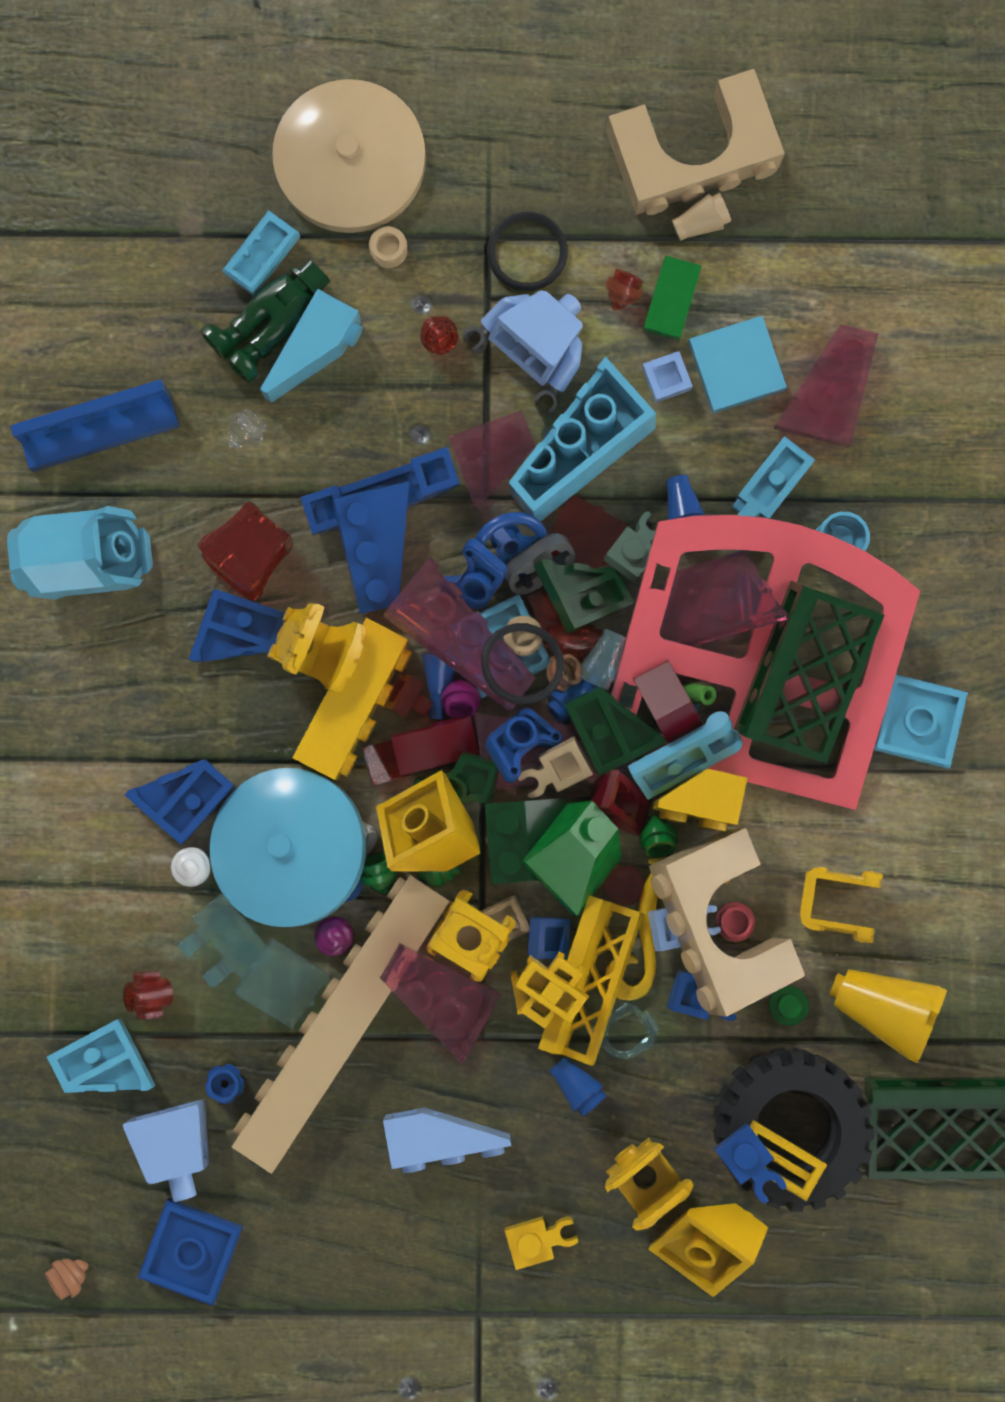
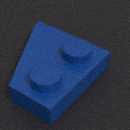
[124,759,236,845]

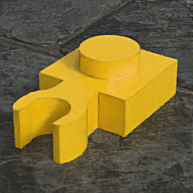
[505,1216,578,1270]

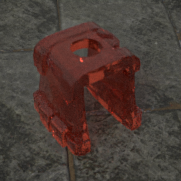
[197,501,293,602]

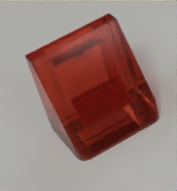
[362,740,412,787]

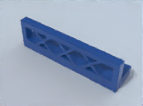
[10,379,180,472]

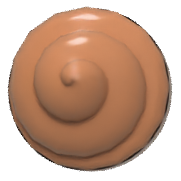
[44,1258,89,1301]

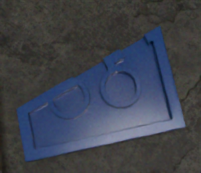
[331,481,409,614]

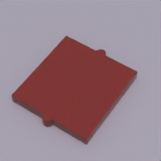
[550,495,628,568]

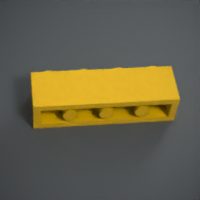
[292,618,412,781]

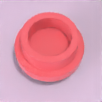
[715,902,755,942]

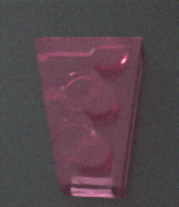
[773,324,878,448]
[380,943,501,1064]

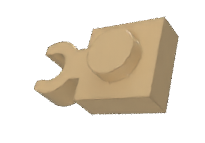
[518,736,593,799]

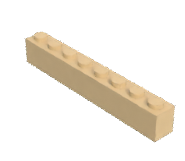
[232,874,451,1174]

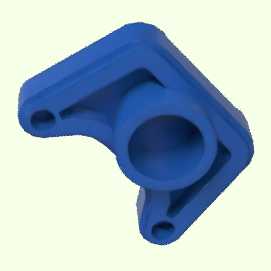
[438,539,508,609]
[485,708,563,783]

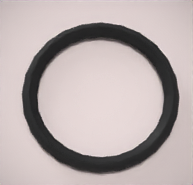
[487,212,568,291]
[481,623,564,704]

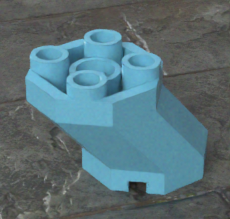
[7,506,153,600]

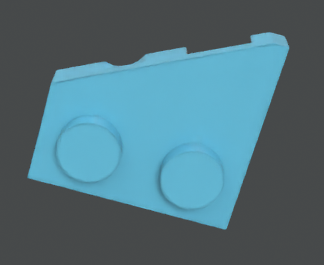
[47,1018,156,1093]

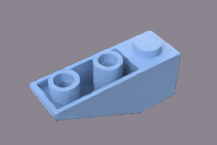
[383,1107,511,1173]

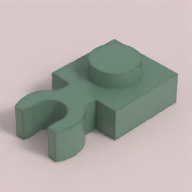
[603,511,655,583]

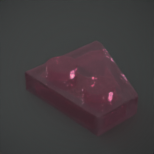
[448,410,535,508]

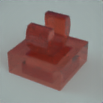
[384,673,433,717]

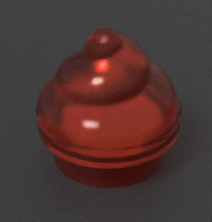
[605,268,644,311]
[420,316,459,355]

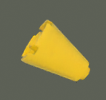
[829,969,947,1063]

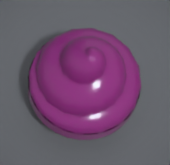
[441,679,480,718]
[314,916,354,957]

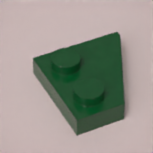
[563,687,667,776]

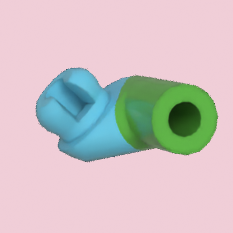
[682,682,716,712]

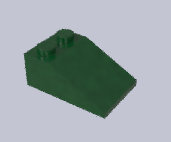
[485,796,590,885]

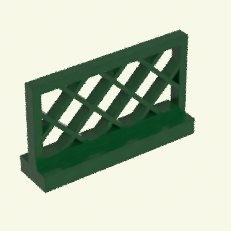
[734,581,885,763]
[864,1077,1005,1179]

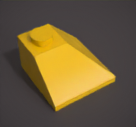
[376,770,480,871]
[648,1203,769,1297]

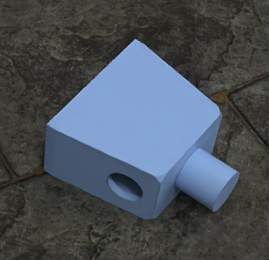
[123,1099,209,1202]

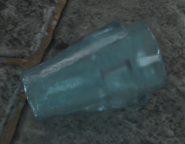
[579,629,627,690]

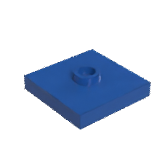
[138,1198,243,1306]

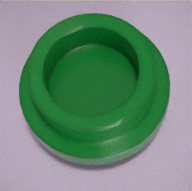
[768,985,809,1026]

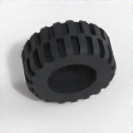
[713,1048,874,1212]

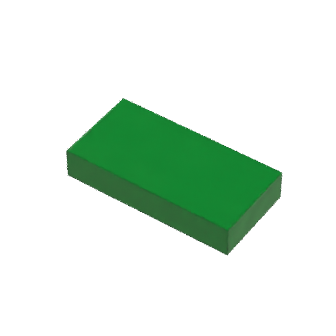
[643,255,702,341]

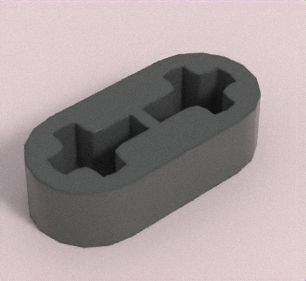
[505,533,575,595]

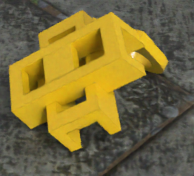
[511,951,589,1029]

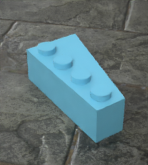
[509,356,656,522]

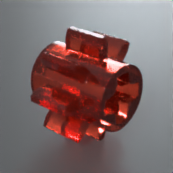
[123,970,173,1020]

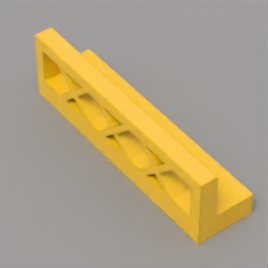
[538,895,644,1066]

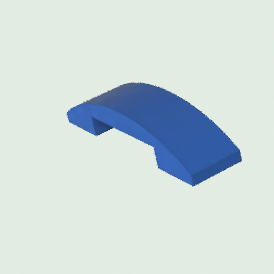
[300,447,460,535]

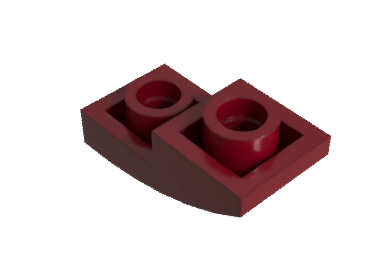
[391,715,480,775]

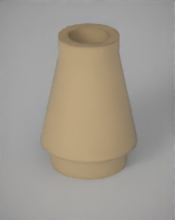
[671,193,731,241]

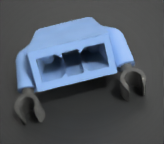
[463,290,583,415]

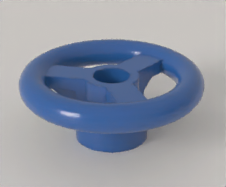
[475,512,547,580]

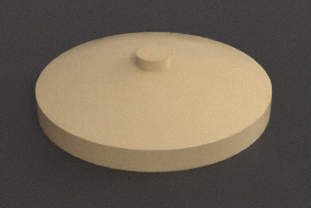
[272,79,426,233]

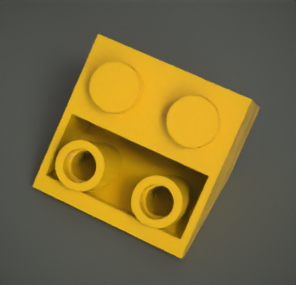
[651,769,748,832]

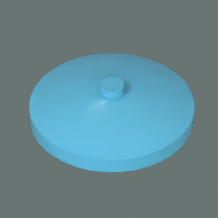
[210,768,367,927]

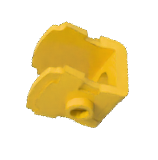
[605,1137,694,1231]

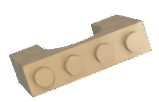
[606,69,785,215]
[649,828,805,1017]

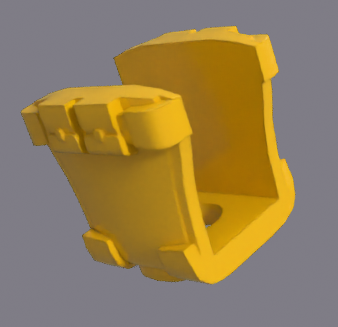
[267,603,367,693]
[800,867,883,943]
[426,889,516,982]

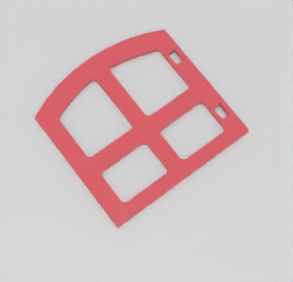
[611,514,920,810]

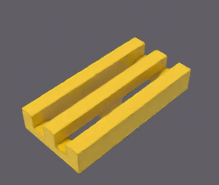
[750,1120,827,1201]

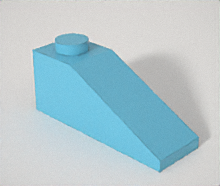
[260,289,363,403]

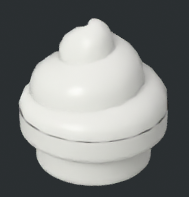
[171,847,211,887]

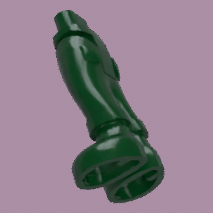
[199,260,330,383]

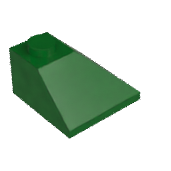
[522,801,622,916]

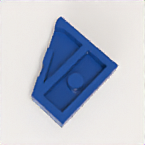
[189,589,285,663]

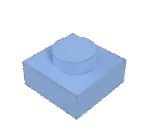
[642,351,693,403]

